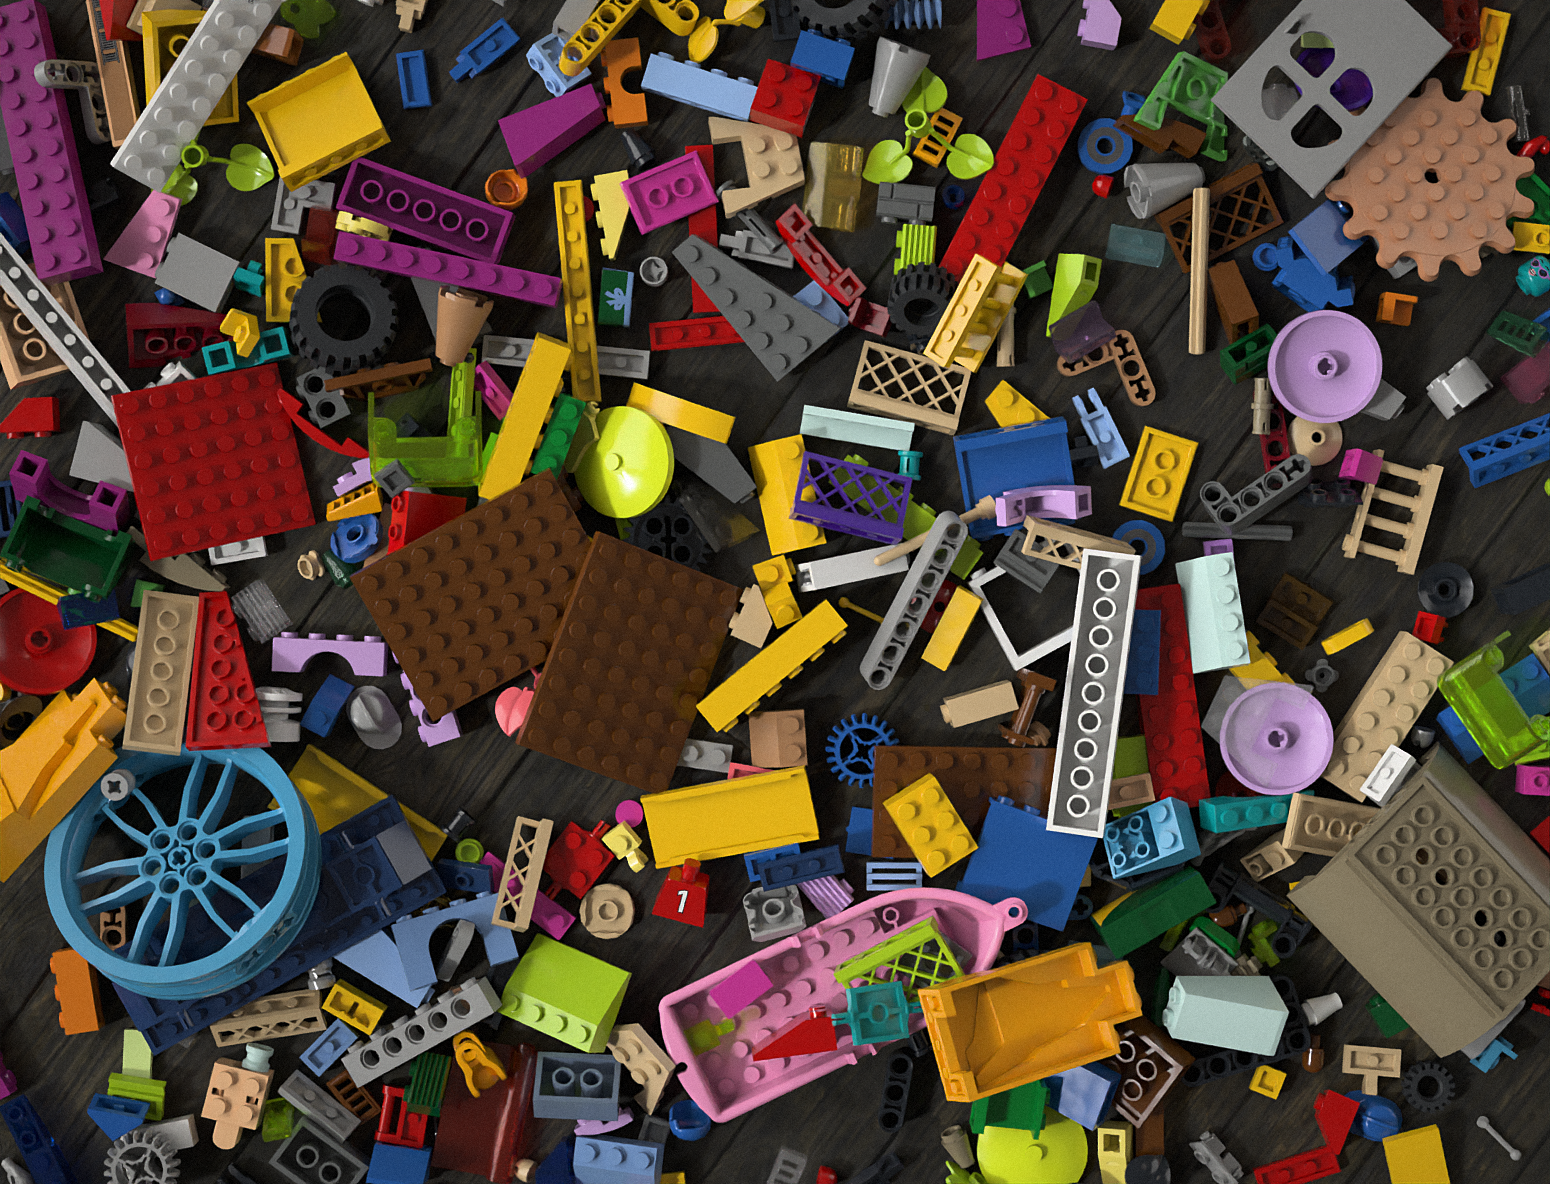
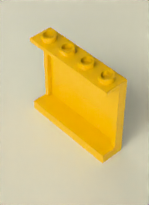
[247,52,391,192]

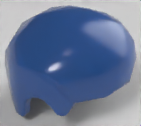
[669,1100,711,1141]

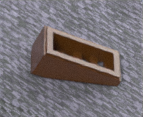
[326,1069,382,1126]

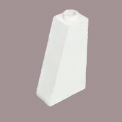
[794,543,910,592]

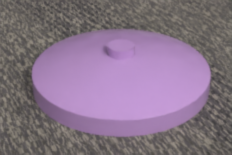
[1268,310,1382,423]
[1219,683,1333,795]

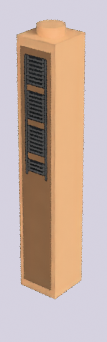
[86,0,141,150]

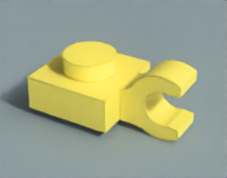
[602,820,648,873]

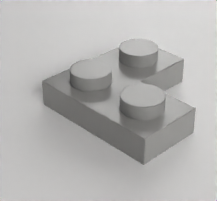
[271,176,337,235]

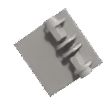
[1160,927,1238,976]

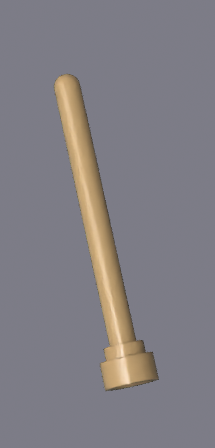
[874,495,997,566]

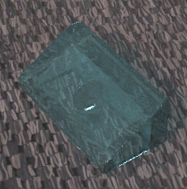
[1105,224,1166,267]

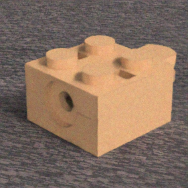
[201,1057,275,1149]

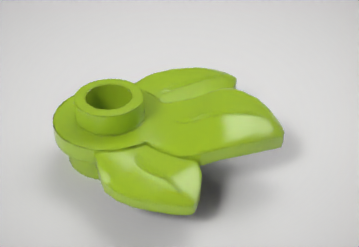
[945,1160,988,1184]

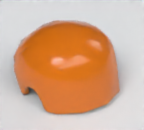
[485,169,528,211]

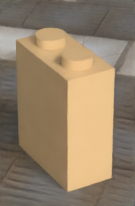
[940,680,1019,728]

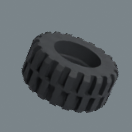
[790,0,897,41]
[289,264,399,376]

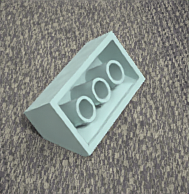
[1175,552,1250,674]

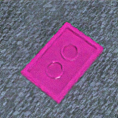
[619,151,719,235]

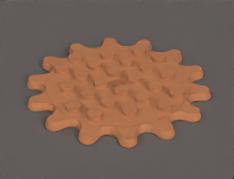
[1325,78,1535,282]

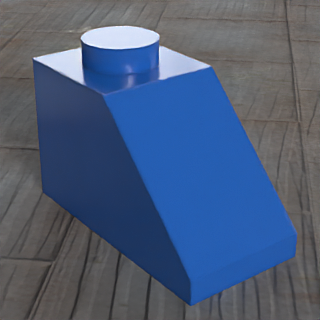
[300,674,355,737]

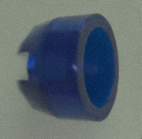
[942,185,965,210]

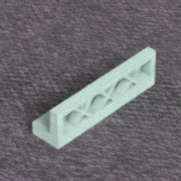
[800,405,915,451]

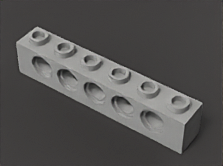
[341,976,502,1088]

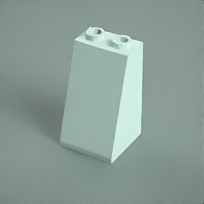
[1162,976,1289,1056]

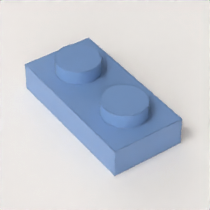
[299,1018,359,1076]

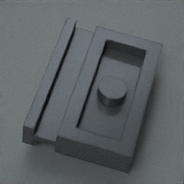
[993,529,1059,593]

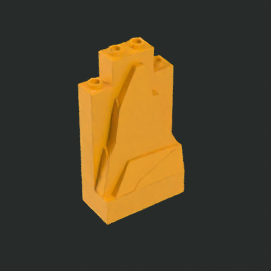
[0,678,128,883]
[917,942,1143,1102]

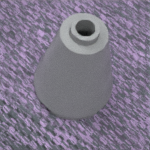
[869,36,930,118]
[1124,163,1205,219]

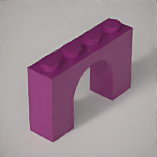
[9,450,131,536]

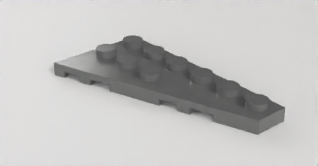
[672,234,842,382]

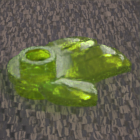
[280,0,337,39]

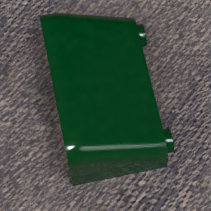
[0,495,137,603]

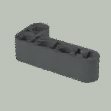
[1200,454,1313,535]

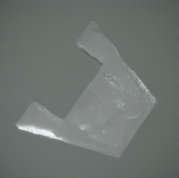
[1201,676,1314,787]

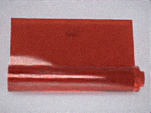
[431,1037,538,1184]

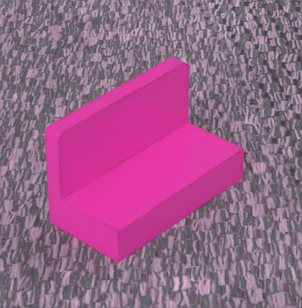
[709,959,774,1019]

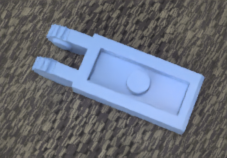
[1072,388,1130,469]

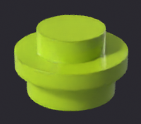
[456,838,484,863]

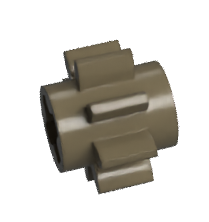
[1230,953,1263,976]

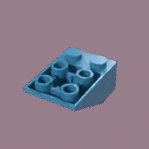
[1103,796,1201,879]

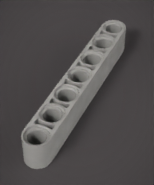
[860,511,968,690]

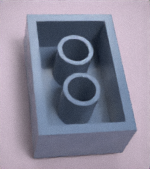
[533,1052,622,1121]

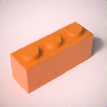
[50,947,105,1035]

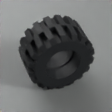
[887,262,959,338]

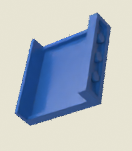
[953,416,1082,541]
[955,795,1098,932]

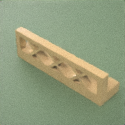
[1021,515,1136,570]
[491,816,554,932]
[210,989,327,1047]

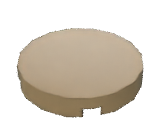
[580,883,635,939]

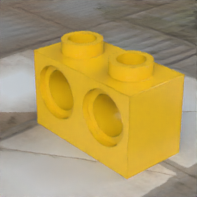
[322,979,388,1035]

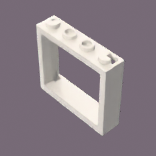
[967,537,1081,671]

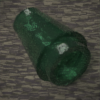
[321,548,358,590]

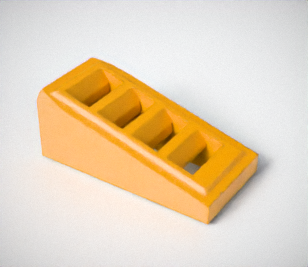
[913,108,963,168]
[326,481,383,522]

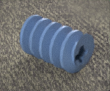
[885,0,942,29]

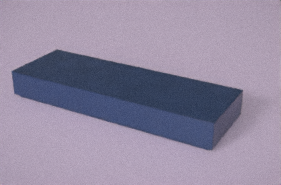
[757,844,845,892]

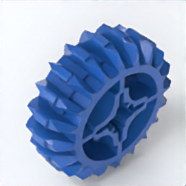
[825,713,899,788]

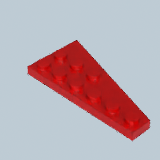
[186,591,271,751]

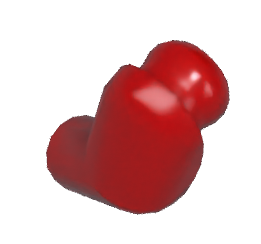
[1516,135,1550,158]

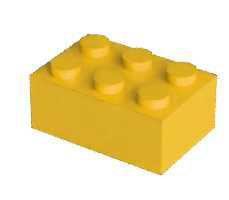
[883,773,979,878]

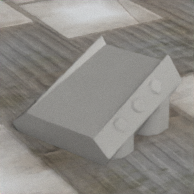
[743,885,806,942]

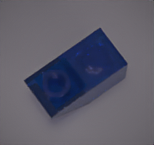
[535,1136,576,1184]

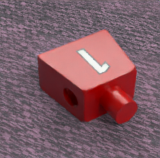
[652,858,710,928]

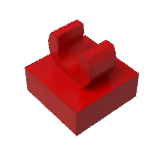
[1412,611,1448,644]

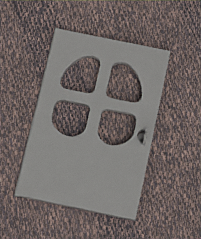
[1211,0,1452,199]

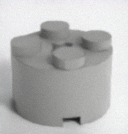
[1426,356,1493,420]

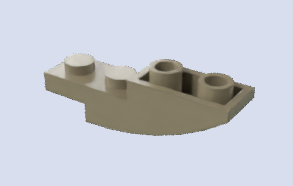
[126,526,230,591]

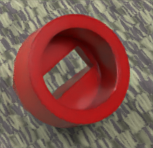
[1092,175,1115,199]
[816,1165,837,1184]

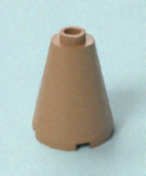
[436,285,494,367]

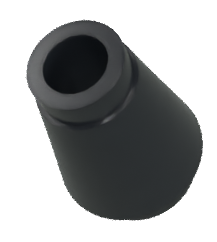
[620,128,657,171]

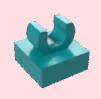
[234,260,265,297]

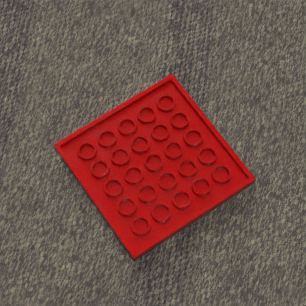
[111,363,316,561]

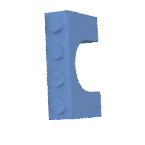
[392,891,519,992]

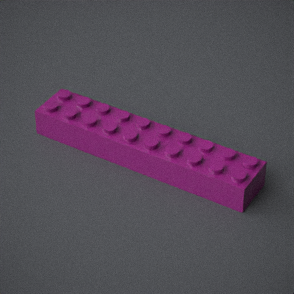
[0,0,103,286]

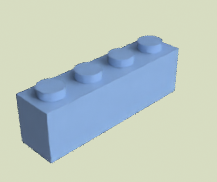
[641,52,758,122]

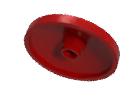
[0,586,97,696]

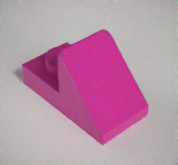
[1339,448,1383,485]

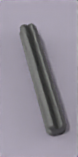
[1182,522,1293,541]

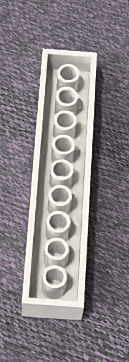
[1046,549,1142,838]

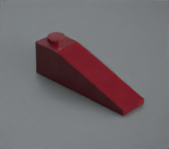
[125,303,234,368]

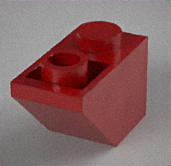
[0,397,60,439]

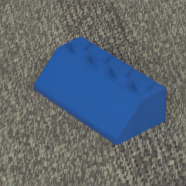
[1436,653,1550,764]

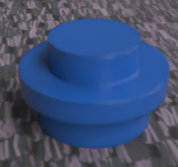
[1252,243,1278,271]

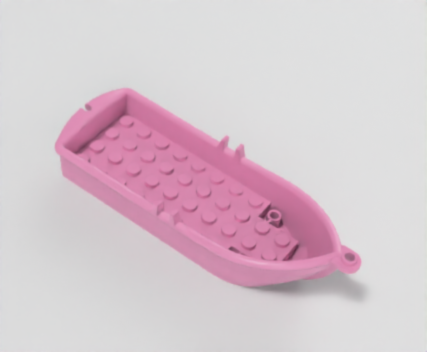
[659,887,1028,1123]

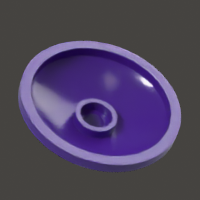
[1294,48,1373,112]

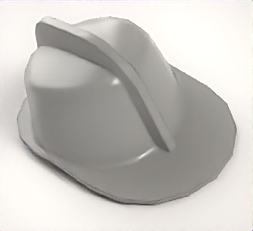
[346,686,402,749]

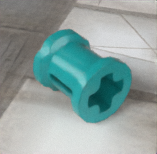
[898,451,923,480]

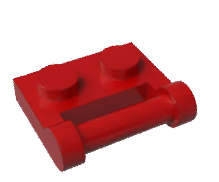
[374,1083,429,1148]

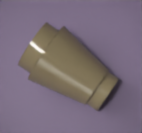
[941,1125,975,1169]

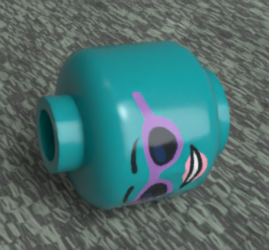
[1516,255,1550,297]

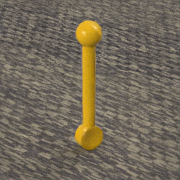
[839,597,885,624]

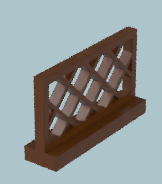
[1154,162,1284,274]

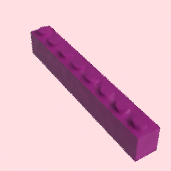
[334,231,563,308]

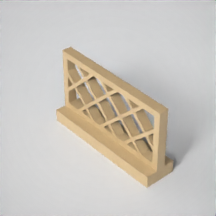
[847,340,971,436]

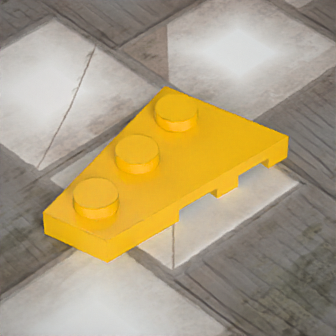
[265,238,322,323]
[984,380,1067,433]

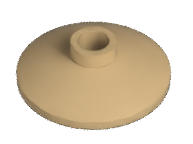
[1287,416,1342,466]

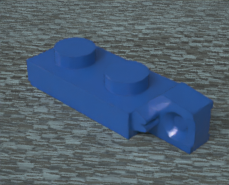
[449,18,521,83]

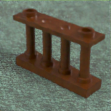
[997,668,1056,748]

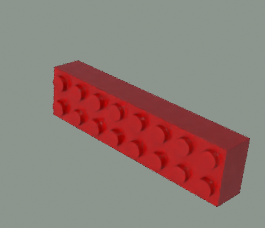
[938,74,1088,284]
[1135,583,1210,808]

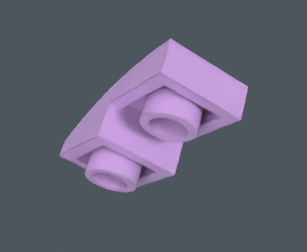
[574,1106,634,1135]

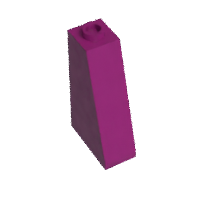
[498,84,607,179]

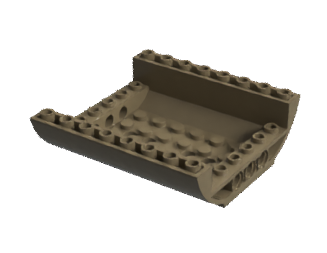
[1286,741,1550,1058]

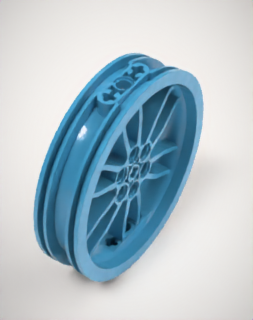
[44,727,322,1000]

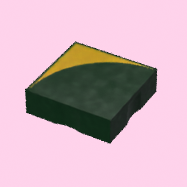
[1089,863,1217,959]

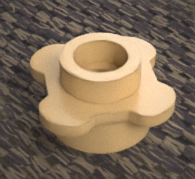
[298,550,325,580]

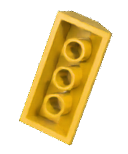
[748,434,826,555]

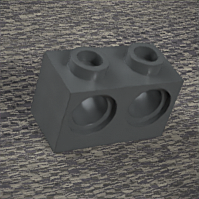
[296,366,355,429]

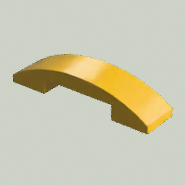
[626,382,736,444]

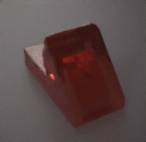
[301,206,339,266]

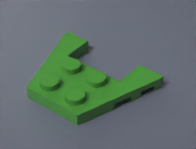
[1134,51,1228,162]

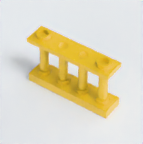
[923,254,1028,373]

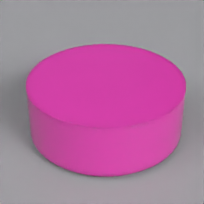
[615,799,644,828]

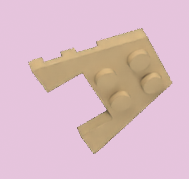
[708,117,805,218]
[594,1024,676,1115]

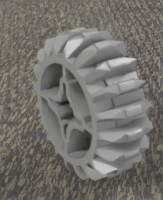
[104,1129,181,1184]

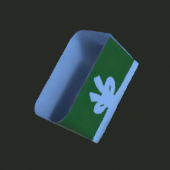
[598,268,634,328]

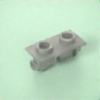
[1189,1131,1244,1184]

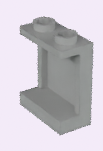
[155,233,244,313]

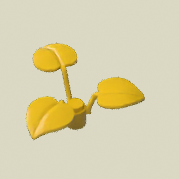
[688,0,765,64]

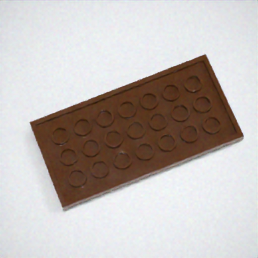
[871,745,1057,858]

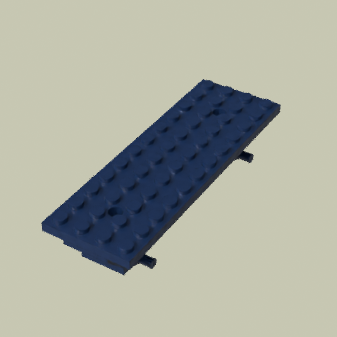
[112,794,447,1056]

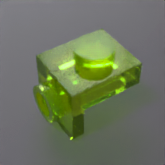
[1248,921,1280,967]

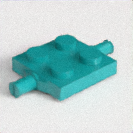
[831,981,923,1046]

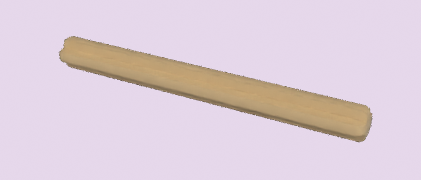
[1189,187,1210,354]

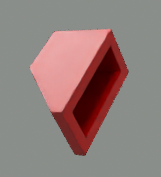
[1313,1089,1360,1155]

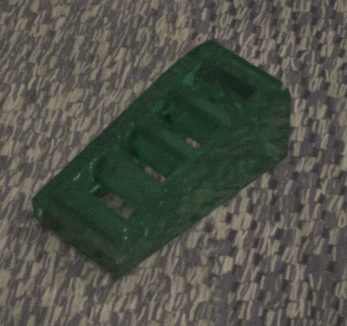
[1487,310,1550,359]

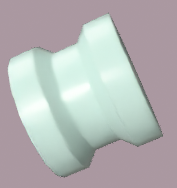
[242,1043,274,1072]

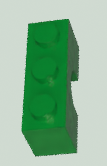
[530,392,586,480]

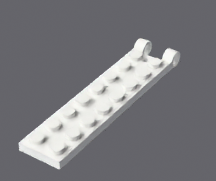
[110,0,286,193]

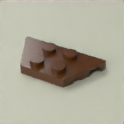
[324,358,432,402]

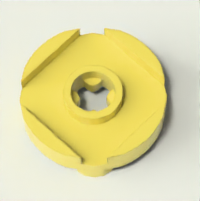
[335,211,393,241]

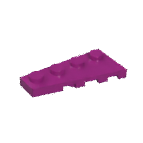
[976,0,1031,62]

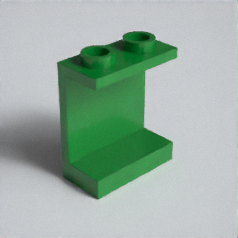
[969,1078,1050,1140]

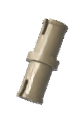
[1251,378,1274,434]

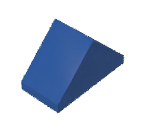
[87,1093,150,1141]

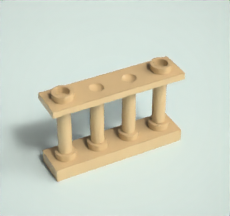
[1342,449,1444,575]

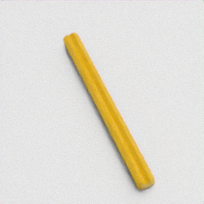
[0,560,139,642]

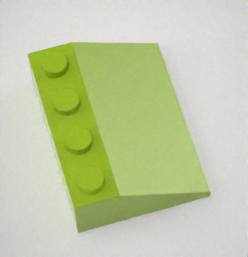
[497,933,632,1053]

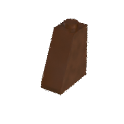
[1208,260,1259,345]

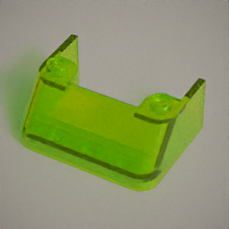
[368,391,483,488]
[1437,630,1550,769]

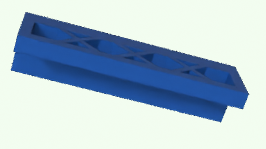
[1459,413,1550,488]

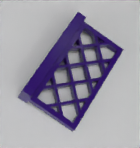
[788,451,912,545]

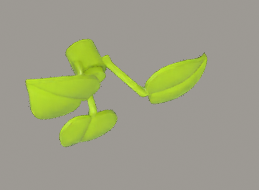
[862,67,994,184]
[151,125,275,206]

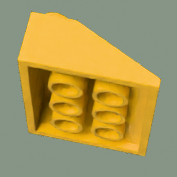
[142,9,239,126]

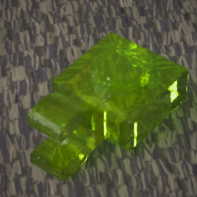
[684,1018,735,1056]

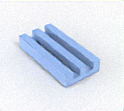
[866,862,922,890]

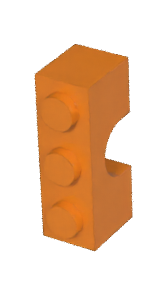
[600,37,649,129]

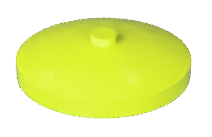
[574,406,674,518]
[976,1104,1088,1184]

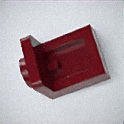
[848,297,892,338]

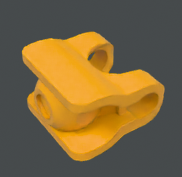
[453,1029,507,1098]

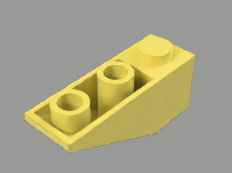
[590,170,631,261]
[1098,1120,1133,1184]

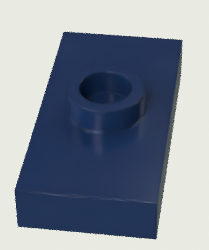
[437,858,495,894]

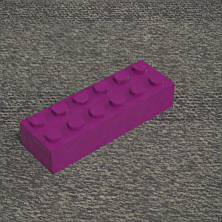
[336,157,516,265]

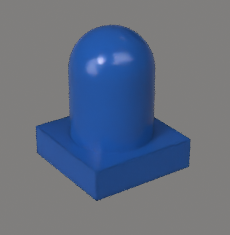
[1121,91,1146,116]
[154,288,185,306]

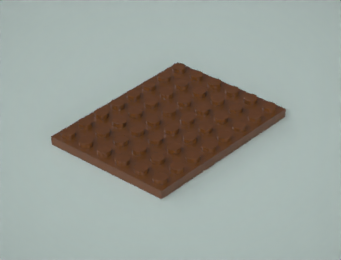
[350,468,591,721]
[515,531,743,794]

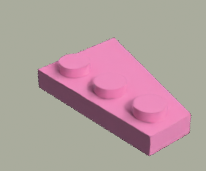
[103,190,182,278]

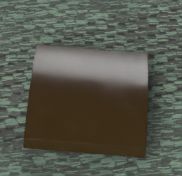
[1255,571,1333,650]

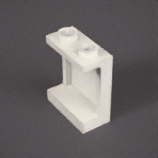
[1360,744,1421,807]

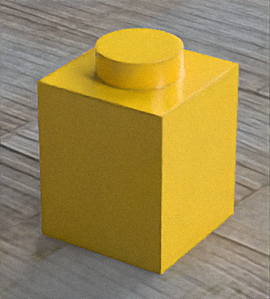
[762,581,803,629]

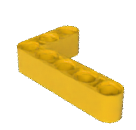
[559,0,699,77]

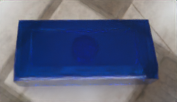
[57,589,120,631]

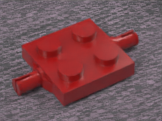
[542,819,615,901]

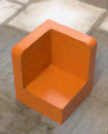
[1376,292,1418,326]

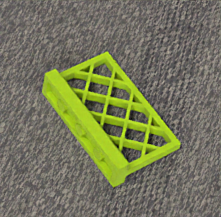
[833,916,965,1003]

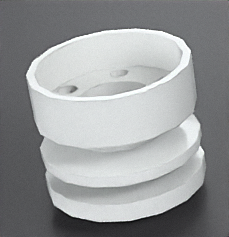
[256,687,303,742]

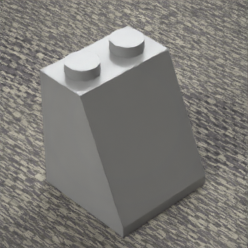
[69,421,134,492]

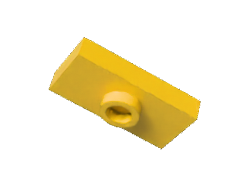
[1511,222,1550,254]

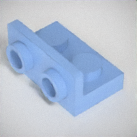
[526,33,592,97]
[793,280,849,343]

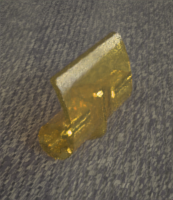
[802,142,864,232]

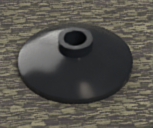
[1417,562,1474,617]

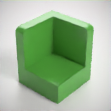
[1022,260,1054,300]

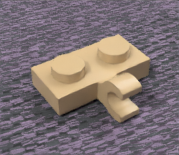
[1342,1045,1401,1095]

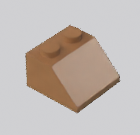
[748,708,808,767]

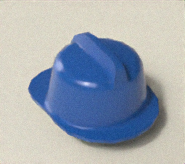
[1344,1090,1402,1142]

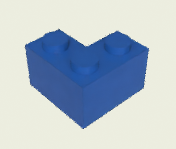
[791,29,855,89]

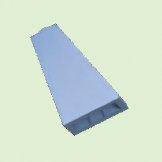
[332,927,435,1008]

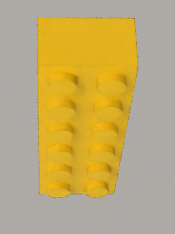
[478,332,574,500]
[696,599,848,732]

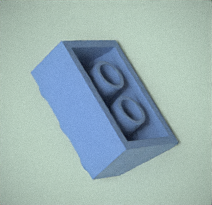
[573,1134,665,1184]

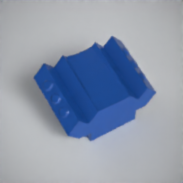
[1271,236,1356,312]

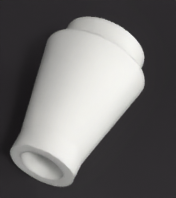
[1300,993,1343,1026]

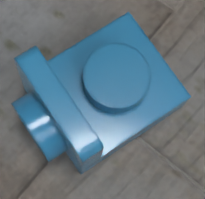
[1470,1036,1518,1073]

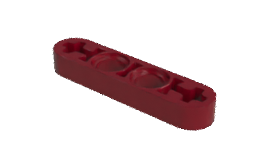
[1253,389,1291,488]

